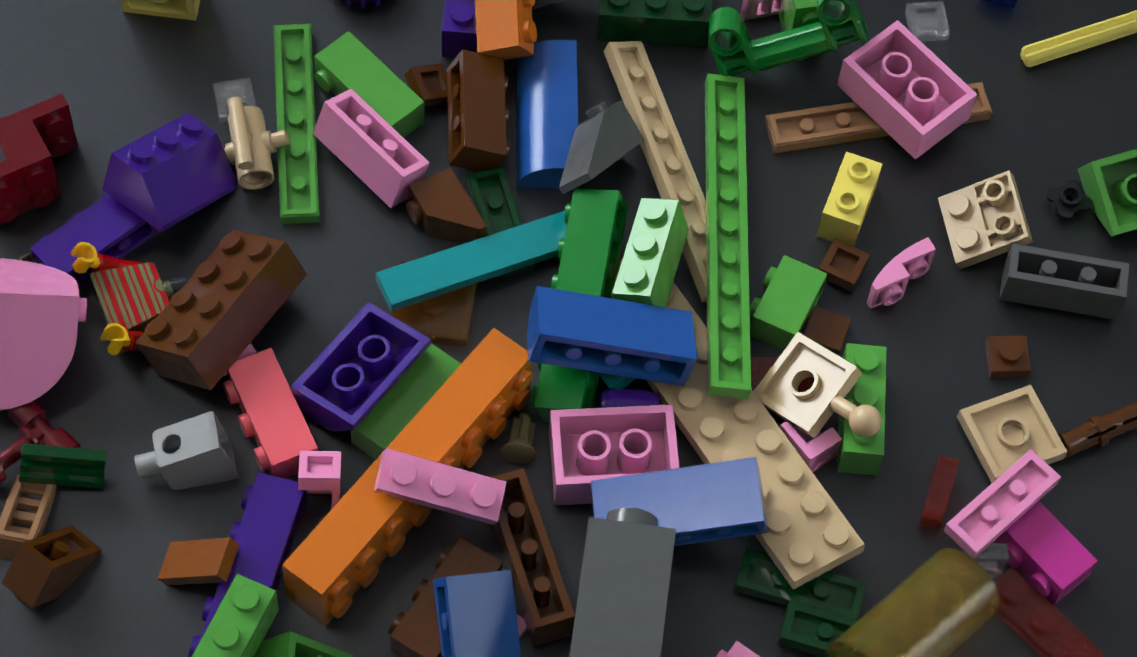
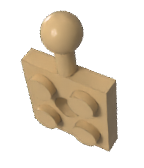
[754,332,882,438]

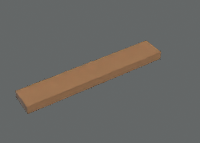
[764,82,993,154]

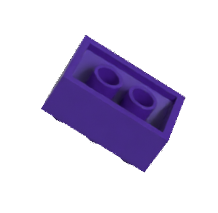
[102,113,238,232]
[291,302,432,432]

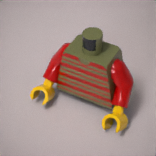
[71,242,187,356]

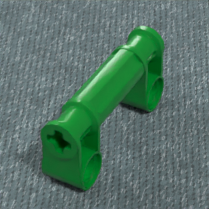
[708,0,869,76]

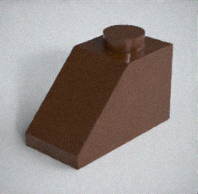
[406,167,487,244]
[2,525,102,608]

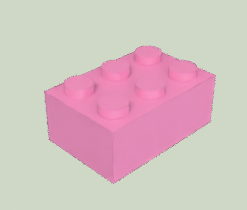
[837,20,977,160]
[549,404,679,505]

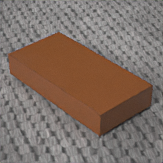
[157,537,239,586]

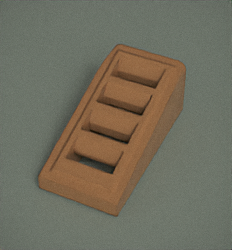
[0,474,57,560]

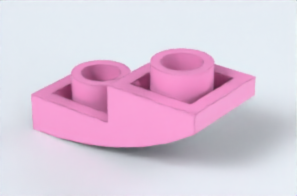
[866,237,936,309]

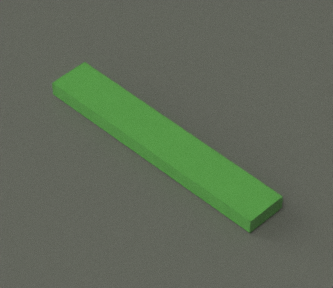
[273,24,320,224]

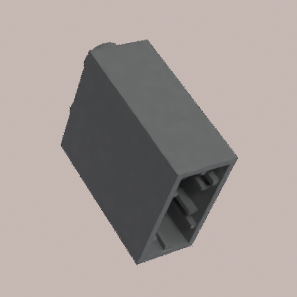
[569,508,676,657]

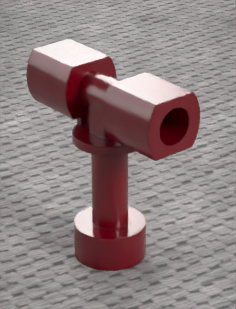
[0,400,81,484]

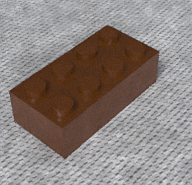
[135,229,307,390]

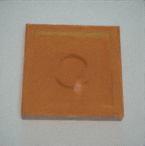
[391,261,478,346]

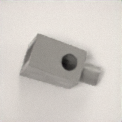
[134,411,239,490]

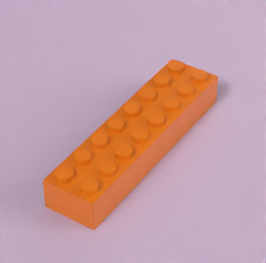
[282,328,534,627]

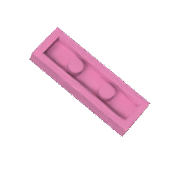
[373,448,506,525]
[943,449,1061,559]

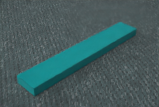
[375,211,567,312]

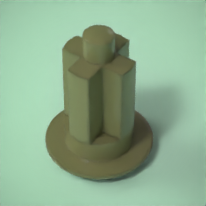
[501,413,537,464]

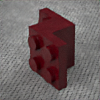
[0,93,78,224]

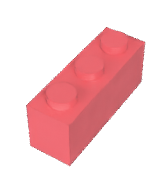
[223,348,318,479]

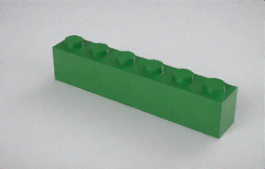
[531,189,628,423]

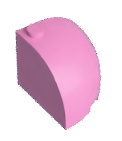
[0,258,87,410]

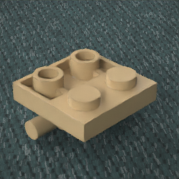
[938,170,1033,269]

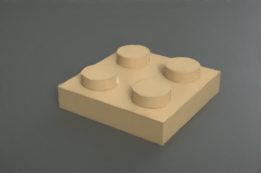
[957,385,1067,483]

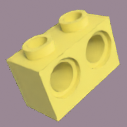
[817,151,883,247]

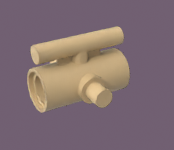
[224,97,290,190]

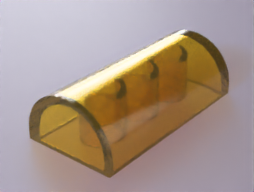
[825,548,999,657]

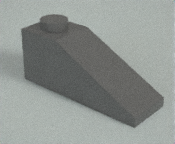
[559,100,645,194]

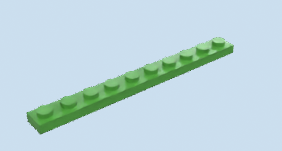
[705,73,751,399]

